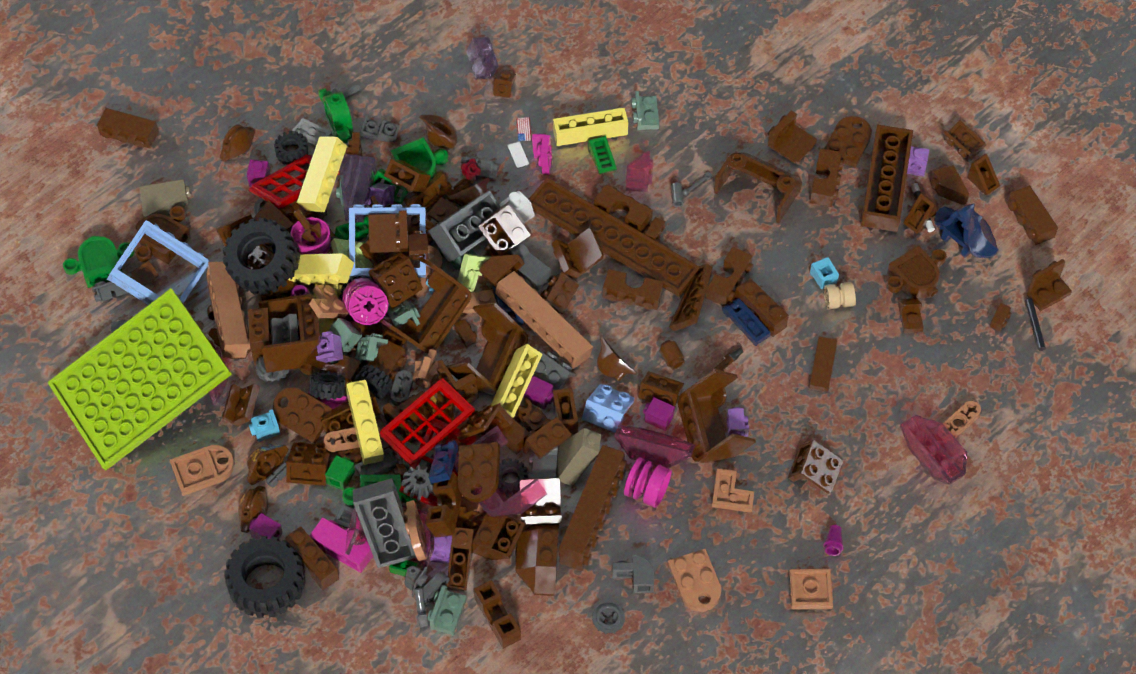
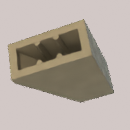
[139,179,191,218]
[556,428,601,486]

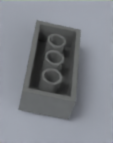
[428,190,500,263]
[353,479,417,568]

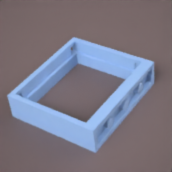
[349,204,426,278]
[107,220,211,305]

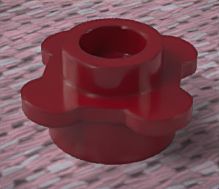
[461,159,481,180]

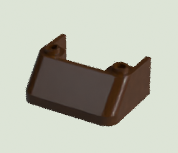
[714,152,802,223]
[379,257,471,354]
[258,294,321,373]
[446,303,528,396]
[678,369,756,463]

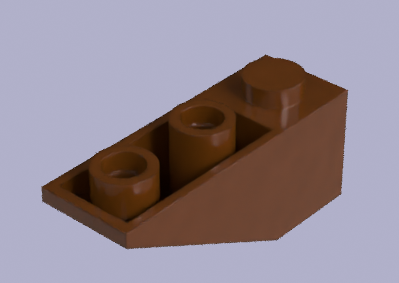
[321,389,381,434]
[446,526,476,590]

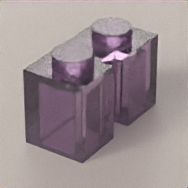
[466,37,499,79]

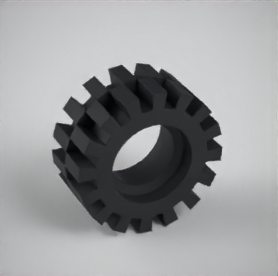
[274,131,308,165]
[355,365,393,399]
[309,371,345,400]
[496,458,528,497]

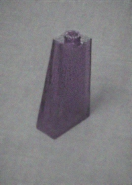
[340,154,376,223]

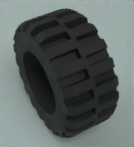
[223,218,300,295]
[224,536,305,618]

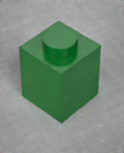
[325,456,355,491]

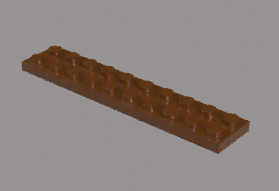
[528,178,700,297]

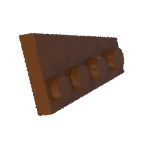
[669,263,713,331]

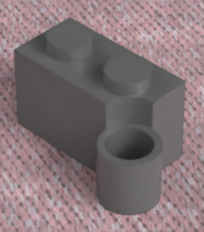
[508,242,551,292]
[528,447,558,478]

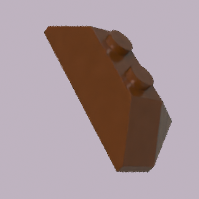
[515,523,559,596]

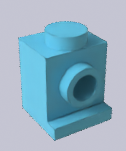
[810,257,839,289]
[248,409,281,442]

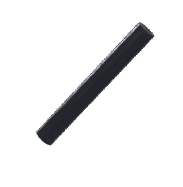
[1025,298,1046,351]

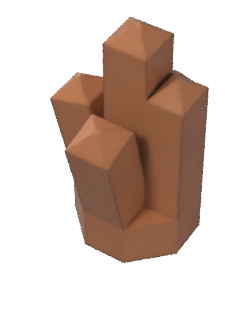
[412,349,438,388]

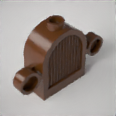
[135,206,191,264]
[886,245,947,299]

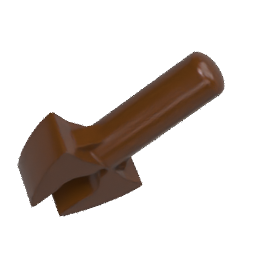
[293,209,321,242]

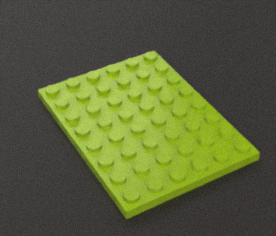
[47,288,232,470]

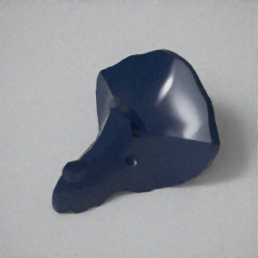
[934,203,998,258]

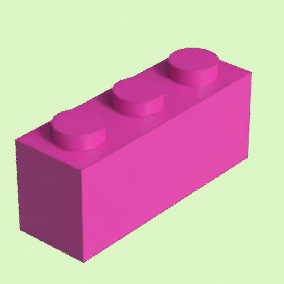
[309,517,373,573]

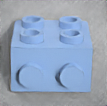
[582,384,635,433]

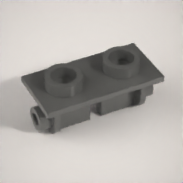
[460,155,500,179]
[91,281,129,303]
[404,566,428,598]

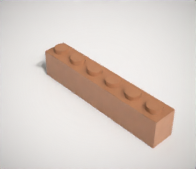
[206,262,250,358]
[495,271,593,369]

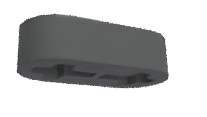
[390,370,413,406]
[415,571,449,606]

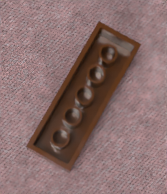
[861,124,913,232]
[560,445,627,571]

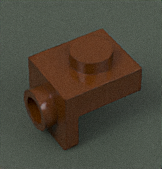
[493,70,516,98]
[129,260,159,286]

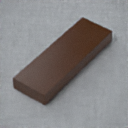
[809,336,838,392]

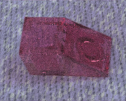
[626,151,653,192]

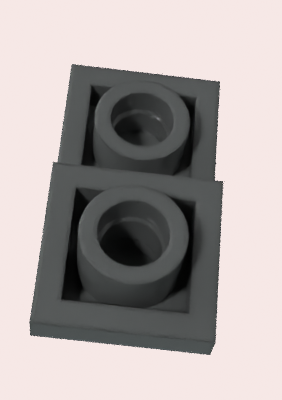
[360,118,400,142]

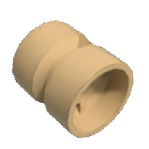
[824,282,856,309]

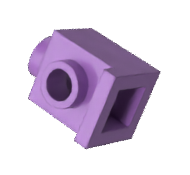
[907,146,929,177]
[369,183,395,206]
[316,332,343,363]
[727,407,749,437]
[430,534,452,564]

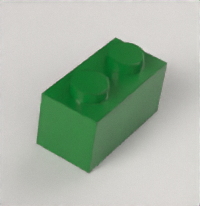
[389,560,418,577]

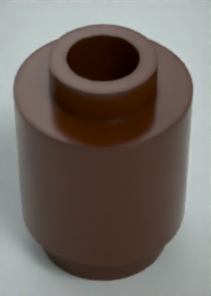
[659,340,685,370]

